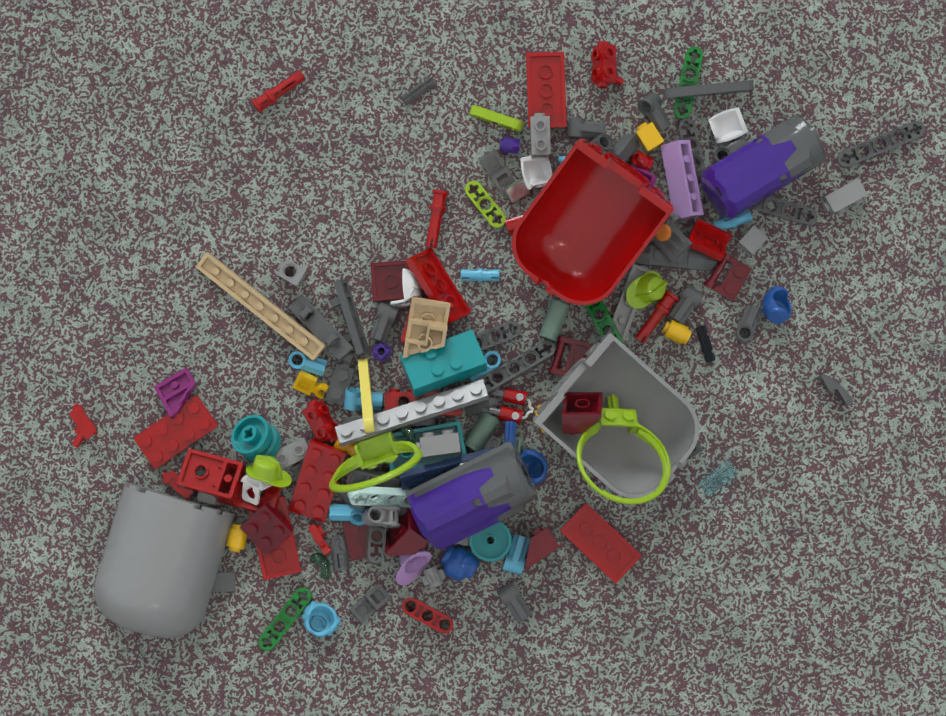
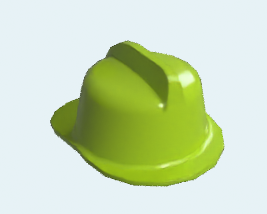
[626,271,668,309]
[246,455,291,487]

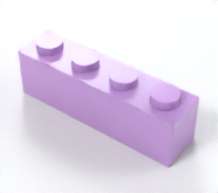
[660,140,704,220]

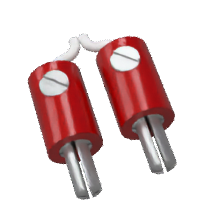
[487,387,534,425]

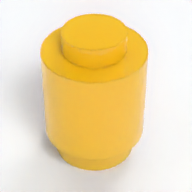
[662,319,692,345]
[225,523,247,553]

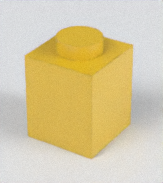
[635,122,664,154]

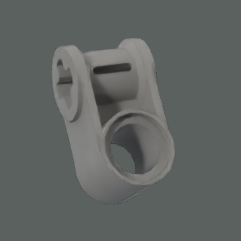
[362,506,401,528]

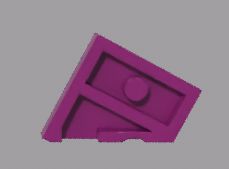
[154,367,197,419]

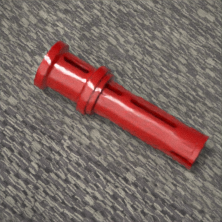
[251,70,306,114]
[425,189,449,248]
[634,290,680,344]

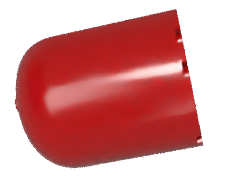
[512,138,674,305]

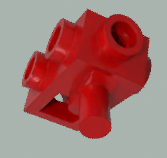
[591,41,624,89]
[302,398,338,445]

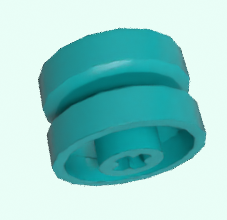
[231,415,281,463]
[469,522,512,562]

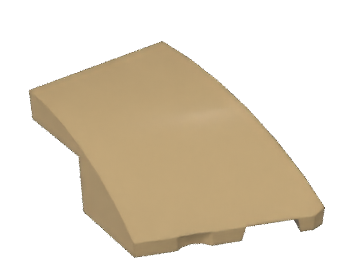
[403,297,451,358]

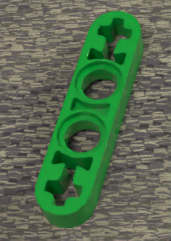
[673,47,703,120]
[585,300,626,346]
[258,587,312,651]

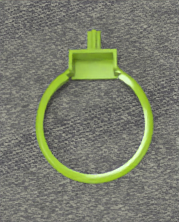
[576,394,671,505]
[329,431,423,493]

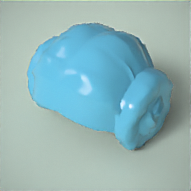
[302,601,341,637]

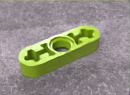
[469,105,524,132]
[465,181,506,229]

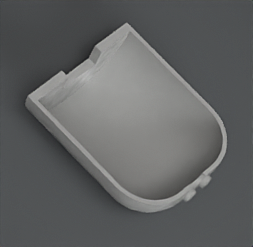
[533,333,699,498]
[94,481,235,640]

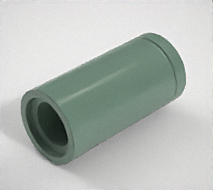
[539,299,570,342]
[464,412,500,452]

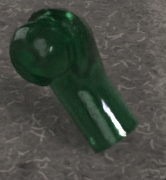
[398,425,416,444]
[310,552,330,578]

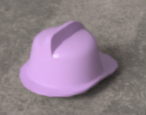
[396,549,432,585]

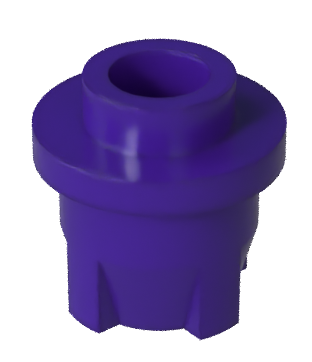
[499,135,520,155]
[372,342,391,362]

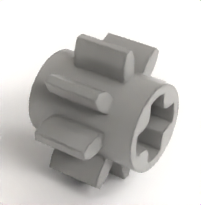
[421,566,446,589]

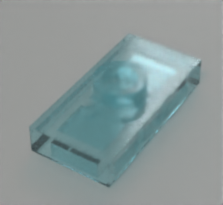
[698,460,738,497]

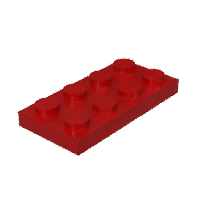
[526,52,567,130]
[405,248,471,325]
[133,394,218,470]
[288,440,347,523]
[248,496,302,580]
[559,503,642,584]

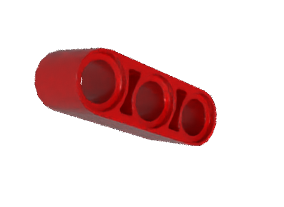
[402,597,454,634]

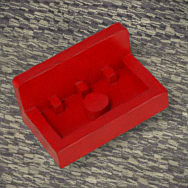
[688,219,732,261]

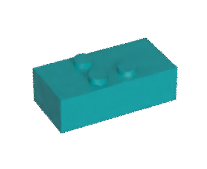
[400,330,487,398]
[388,421,466,471]

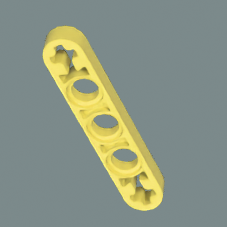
[358,358,375,433]

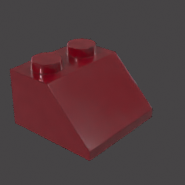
[562,392,603,435]
[385,508,428,556]
[525,526,560,569]

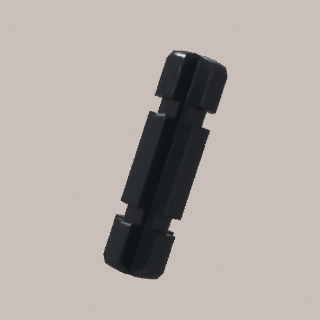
[696,325,716,363]

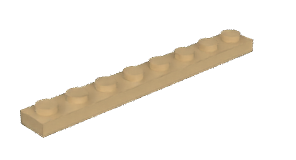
[196,252,327,361]

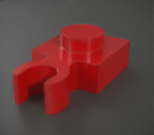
[307,523,331,555]

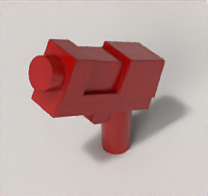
[69,403,98,448]
[161,470,204,500]

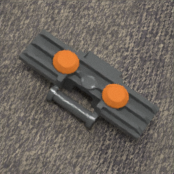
[648,212,692,262]

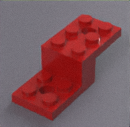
[176,448,283,512]

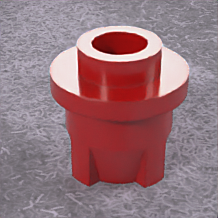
[631,150,653,171]

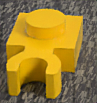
[292,370,329,399]

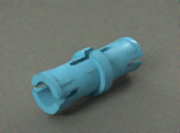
[713,210,753,230]
[461,268,500,283]

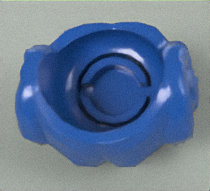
[762,286,791,324]
[520,449,548,487]
[440,545,480,581]

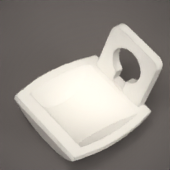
[708,107,748,143]
[521,156,552,190]
[390,268,423,308]
[241,474,272,505]

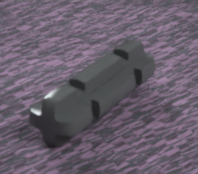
[401,77,435,105]

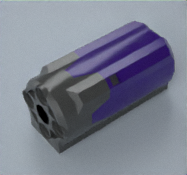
[700,114,827,219]
[406,441,536,549]

